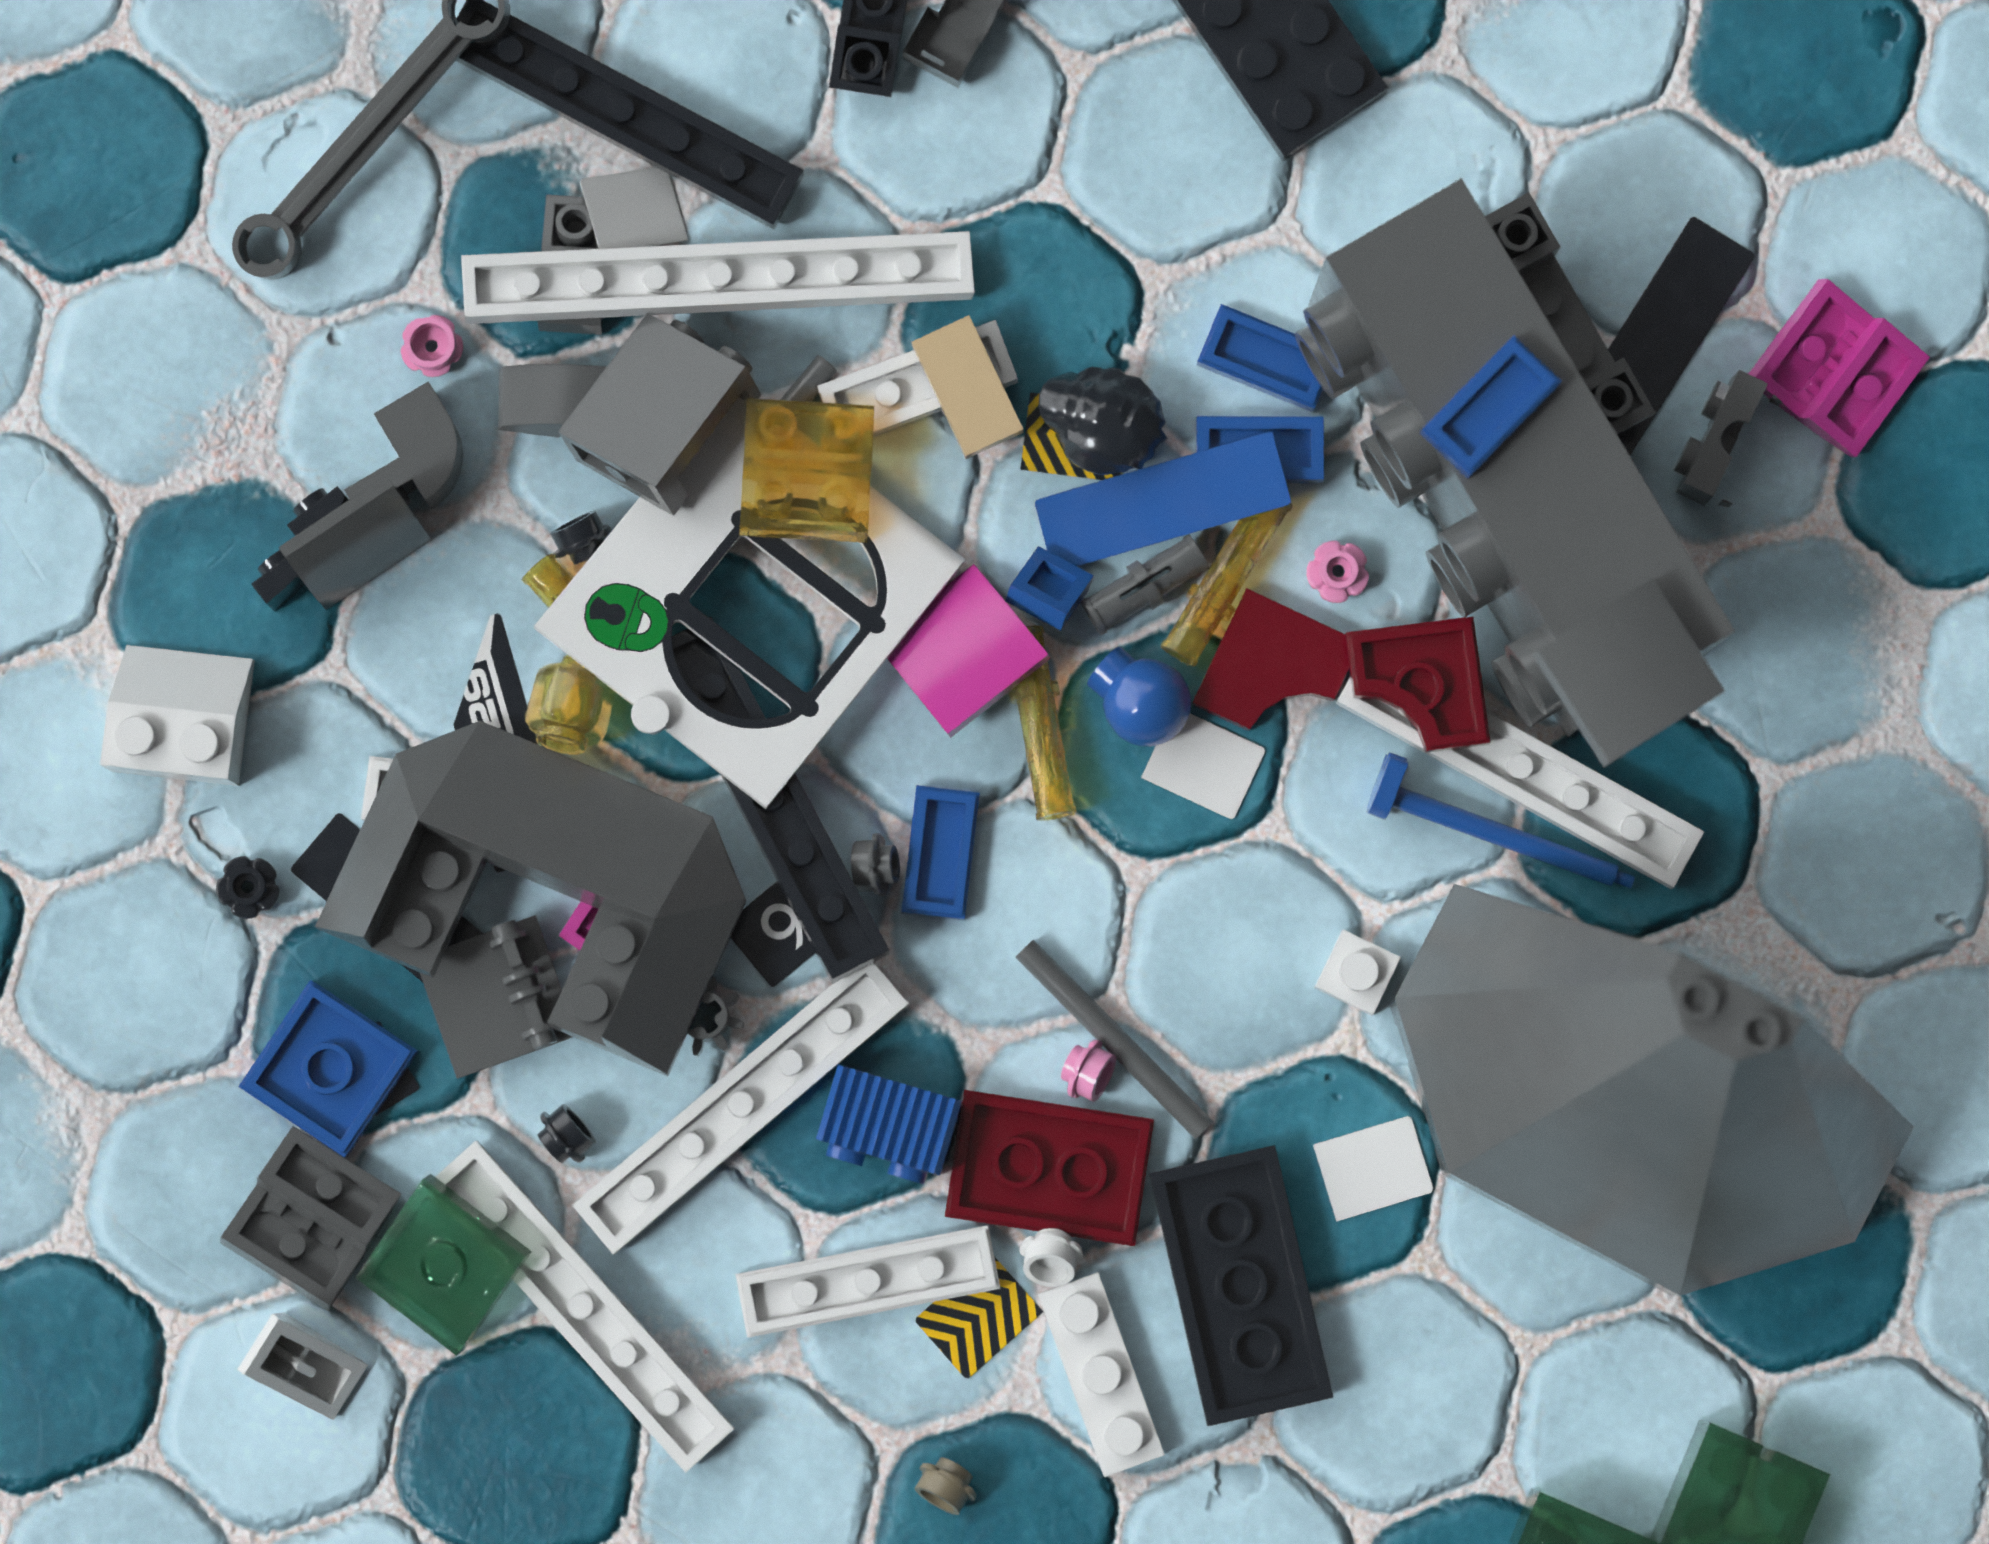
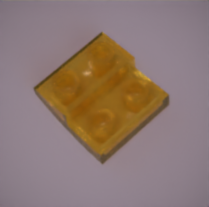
[739,398,874,543]

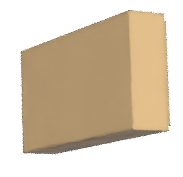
[912,315,1024,459]

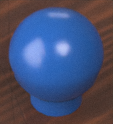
[1087,646,1191,747]

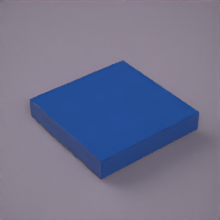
[238,980,419,1158]

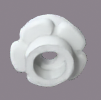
[1019,1228,1083,1287]

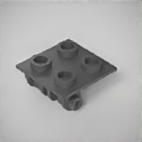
[420,915,573,1079]

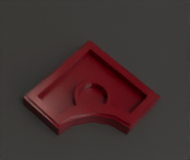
[1191,588,1349,731]
[1345,616,1491,753]

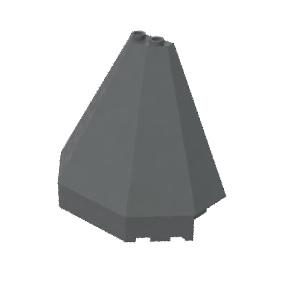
[1390,884,1914,1296]

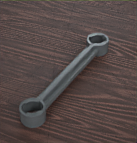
[232,0,510,280]

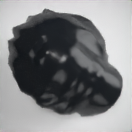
[1038,366,1168,475]

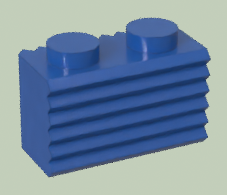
[816,1065,962,1185]

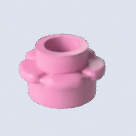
[401,315,463,377]
[1306,540,1369,603]
[1061,1040,1116,1102]

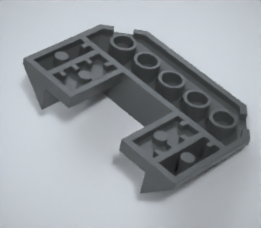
[315,721,747,1076]

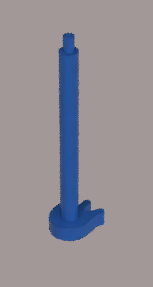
[1367,752,1635,888]

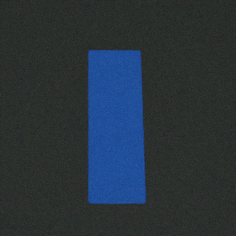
[1035,432,1291,566]

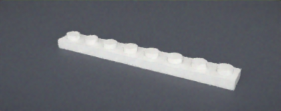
[461,231,974,324]

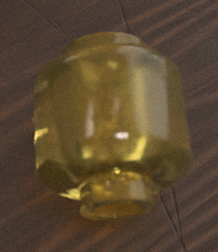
[525,655,616,755]

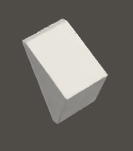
[237,1312,368,1420]

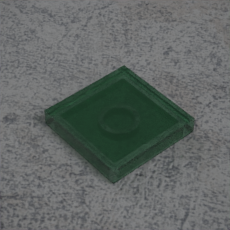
[356,1174,532,1356]

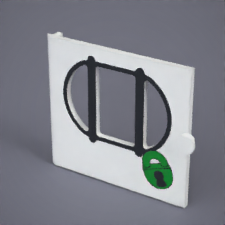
[534,397,966,809]

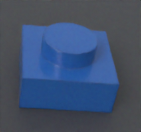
[1005,546,1094,631]

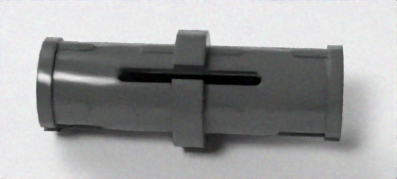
[1080,534,1209,636]

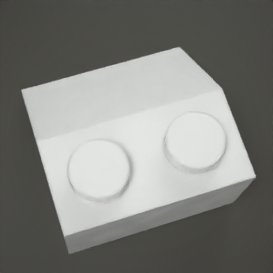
[100,645,255,786]

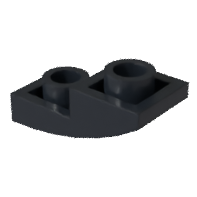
[829,0,908,97]
[251,486,349,611]

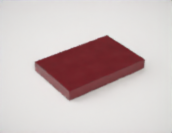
[944,1090,1154,1247]

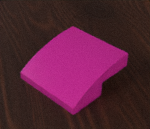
[1748,279,1930,457]
[887,564,1051,738]

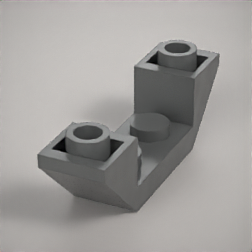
[1485,192,1656,435]

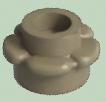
[915,1458,977,1515]

